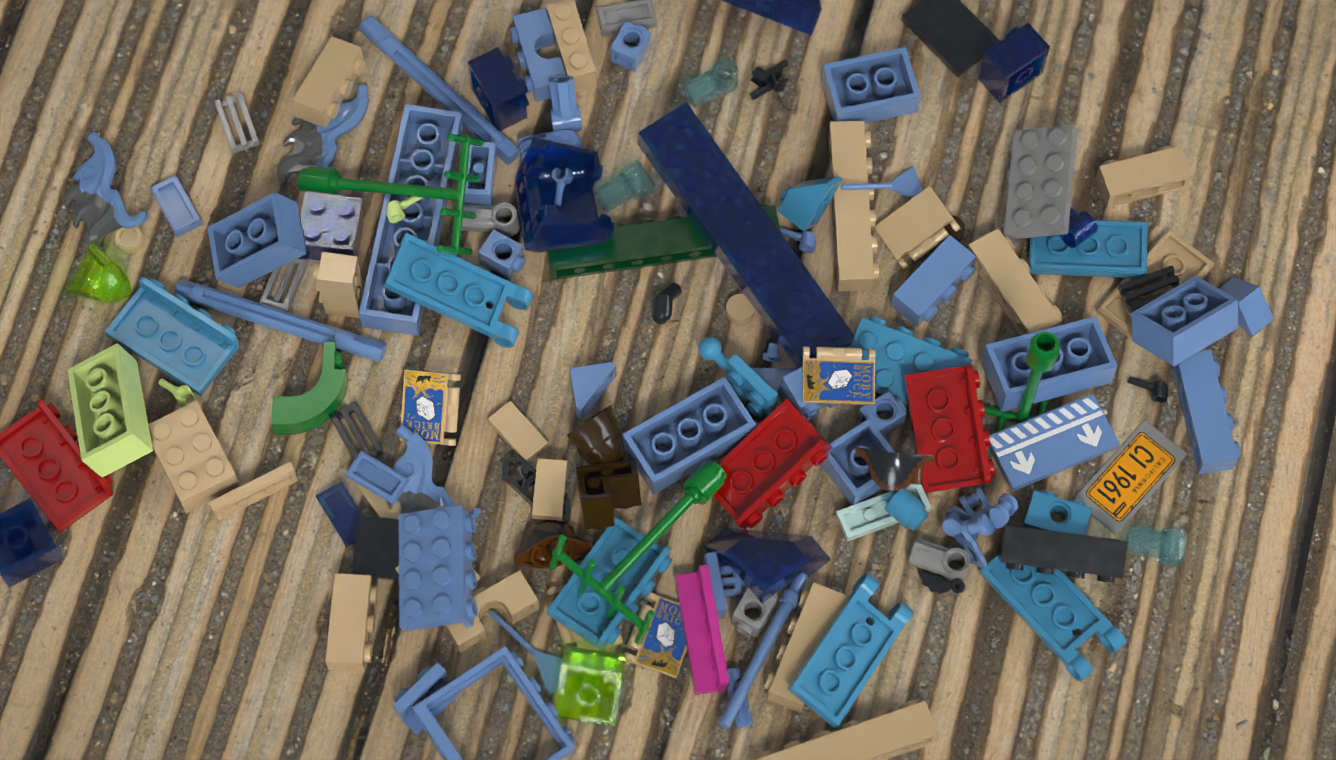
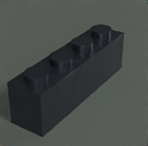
[999,525,1128,583]

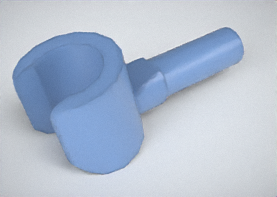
[552,168,573,206]
[780,226,816,253]

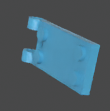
[383,233,533,348]
[979,554,1126,682]
[787,572,914,727]

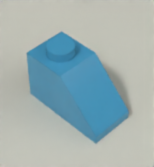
[778,176,843,231]

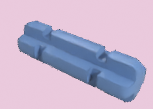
[727,668,753,728]

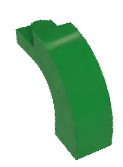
[271,342,349,435]

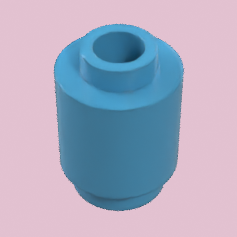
[884,488,929,531]

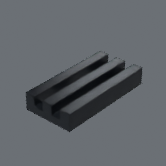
[1118,266,1180,314]
[329,401,383,461]

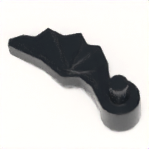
[918,570,966,594]

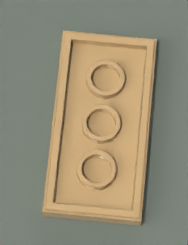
[1096,229,1215,348]

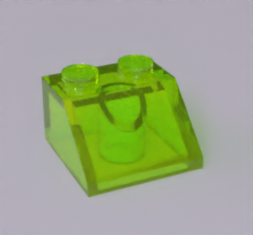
[555,646,626,726]

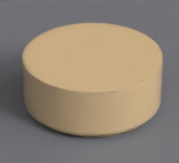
[114,226,145,254]
[726,294,755,325]

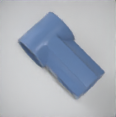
[549,75,582,132]

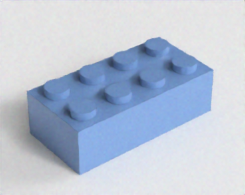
[981,316,1118,412]
[622,377,756,495]

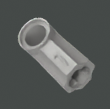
[461,202,520,238]
[908,538,970,582]

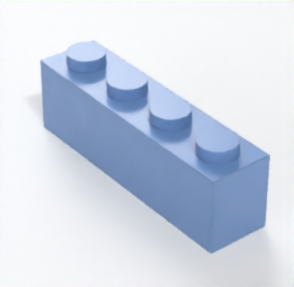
[1172,350,1240,475]

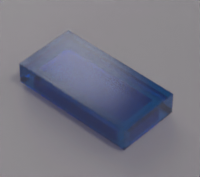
[316,481,363,547]

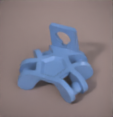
[942,486,1018,567]

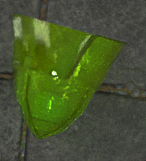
[63,240,132,303]

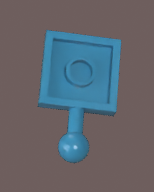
[698,337,778,420]

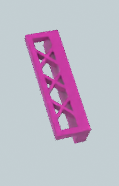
[674,564,729,695]

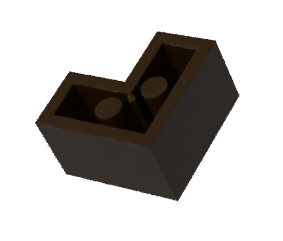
[576,459,642,530]

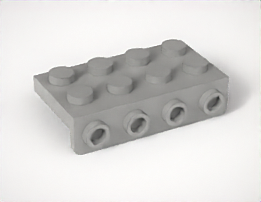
[1002,124,1078,245]

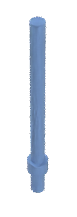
[718,571,808,729]

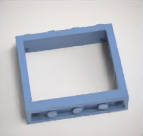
[412,646,576,760]

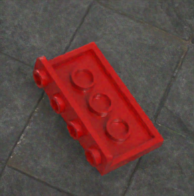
[904,364,995,493]
[0,398,114,534]
[713,399,832,530]

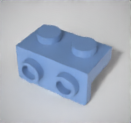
[393,662,460,735]

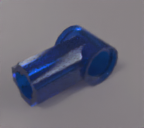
[1060,207,1098,248]

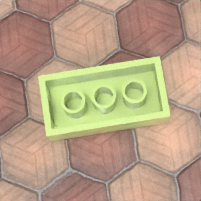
[67,343,153,478]

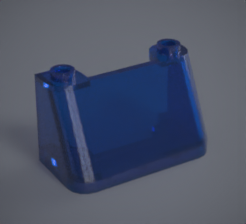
[514,137,615,253]

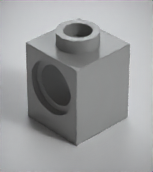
[731,585,777,638]

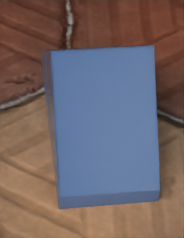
[1219,277,1274,338]
[570,362,616,421]

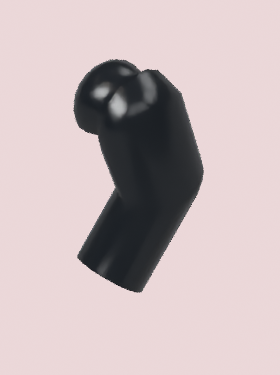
[652,283,682,324]

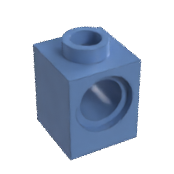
[610,21,651,72]
[478,229,526,280]
[858,391,906,437]

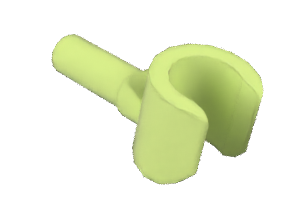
[386,196,423,223]
[158,378,197,407]

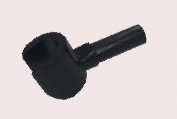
[751,60,788,87]
[750,69,788,100]
[1128,376,1168,403]

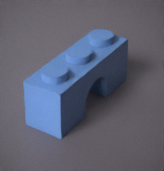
[509,8,566,102]

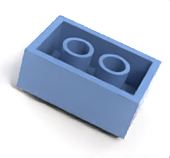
[821,47,921,123]
[207,192,306,288]
[1131,276,1238,366]

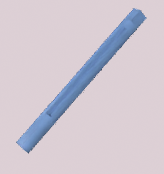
[359,16,519,165]
[175,279,387,362]

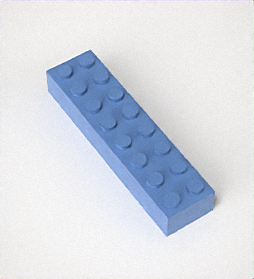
[359,104,464,336]

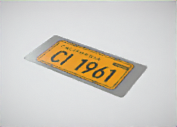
[1074,421,1187,533]

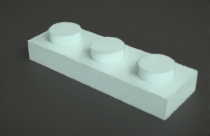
[836,484,931,542]

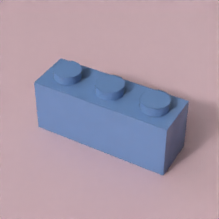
[891,235,976,327]

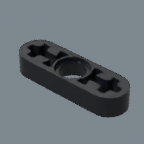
[502,456,572,525]

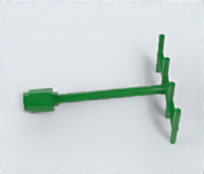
[298,134,484,255]
[984,332,1081,433]
[549,461,727,645]

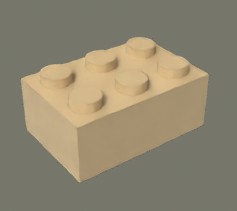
[148,401,240,514]

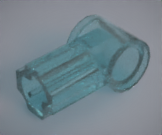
[683,59,739,107]
[594,161,656,213]
[1126,525,1188,566]

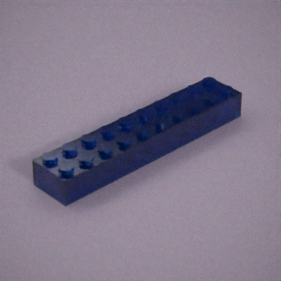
[637,102,855,369]

